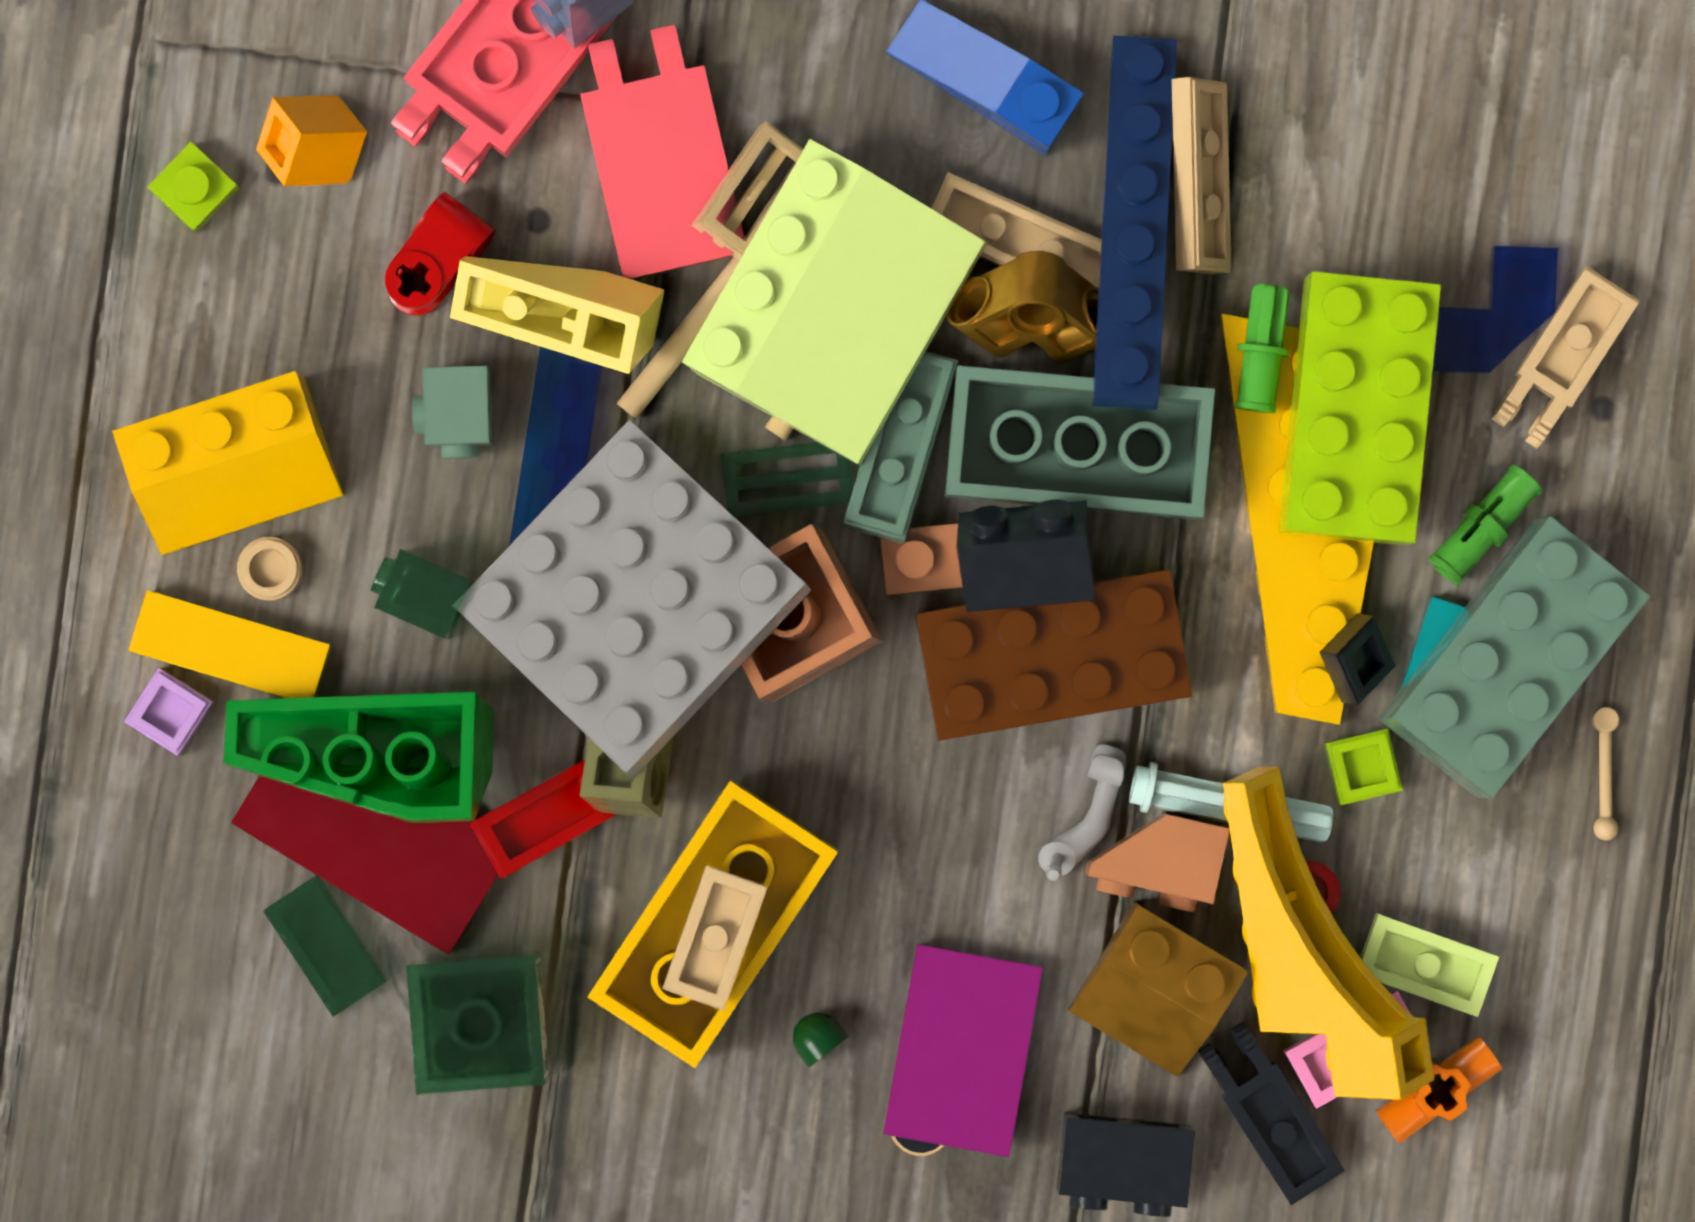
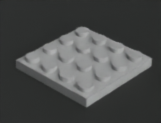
[453,420,811,779]

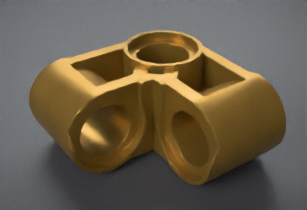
[947,250,1098,363]

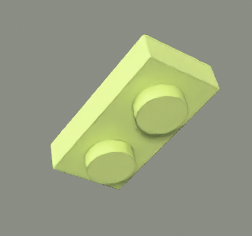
[1360,913,1499,1017]

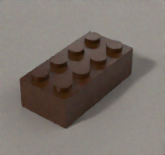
[915,570,1192,741]

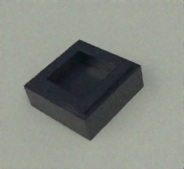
[1319,613,1395,705]

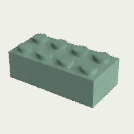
[945,366,1215,520]
[1378,516,1650,798]

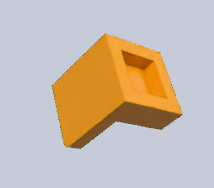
[256,95,367,187]

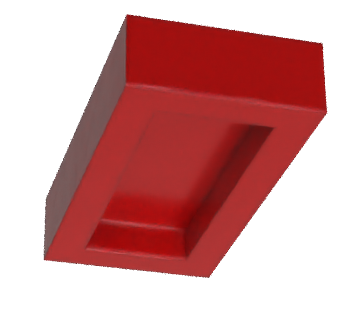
[470,760,615,879]

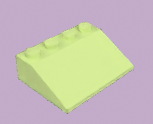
[682,139,987,465]

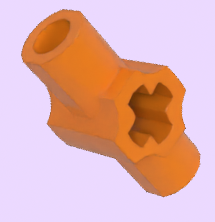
[1375,1036,1503,1144]

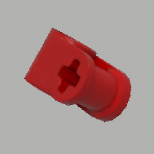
[385,192,496,316]

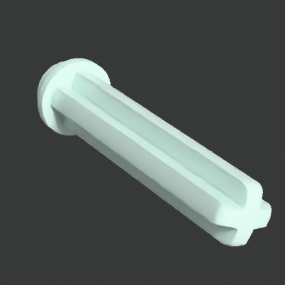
[1129,762,1333,843]

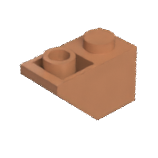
[1085,813,1230,913]

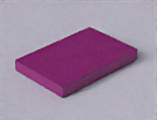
[882,944,1043,1158]

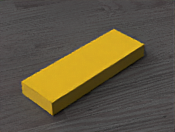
[128,590,332,698]

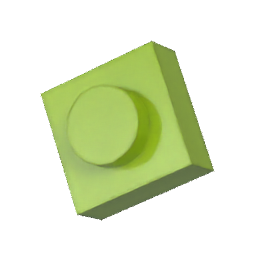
[147,141,240,233]

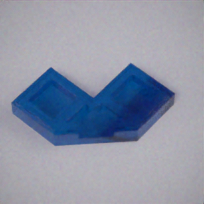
[1432,246,1558,374]

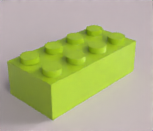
[1278,271,1441,546]

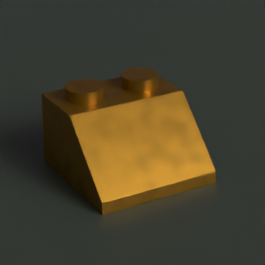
[1068,902,1249,1077]

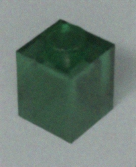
[371,549,476,640]

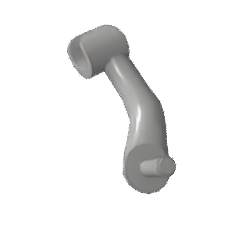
[1038,744,1127,881]

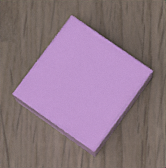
[124,668,215,756]

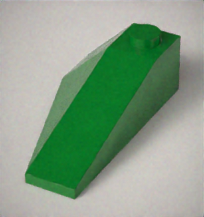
[223,692,494,823]

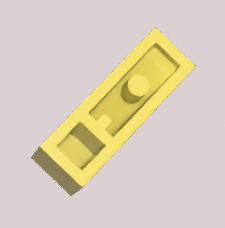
[450,256,664,374]

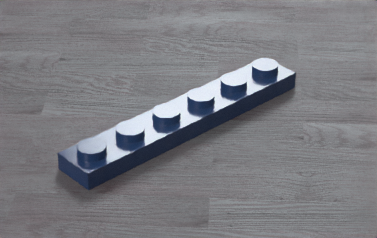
[1092,36,1177,410]

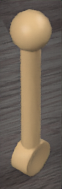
[1592,707,1619,841]

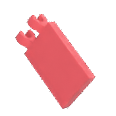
[391,0,617,185]
[580,24,744,280]

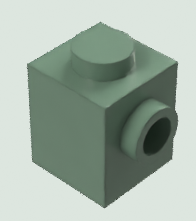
[412,366,494,459]

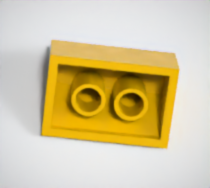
[112,371,344,555]

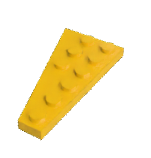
[1220,314,1374,725]

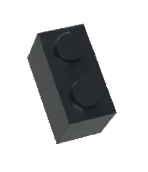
[956,499,1096,612]
[1056,1112,1195,1217]

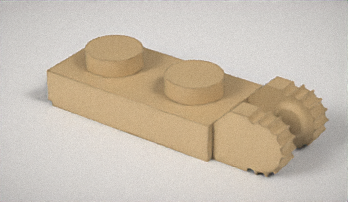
[1491,266,1640,449]

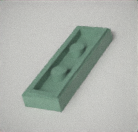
[843,351,958,544]

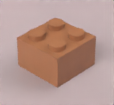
[741,524,884,703]

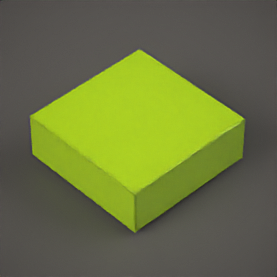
[1324,728,1403,805]

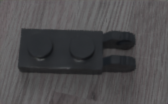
[1198,1021,1345,1205]

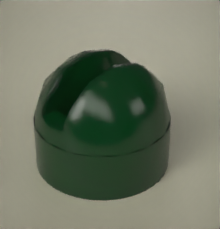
[793,1013,849,1068]

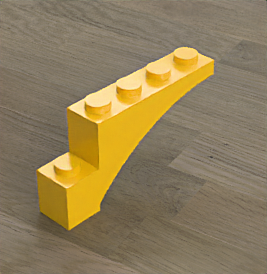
[1223,767,1434,1100]

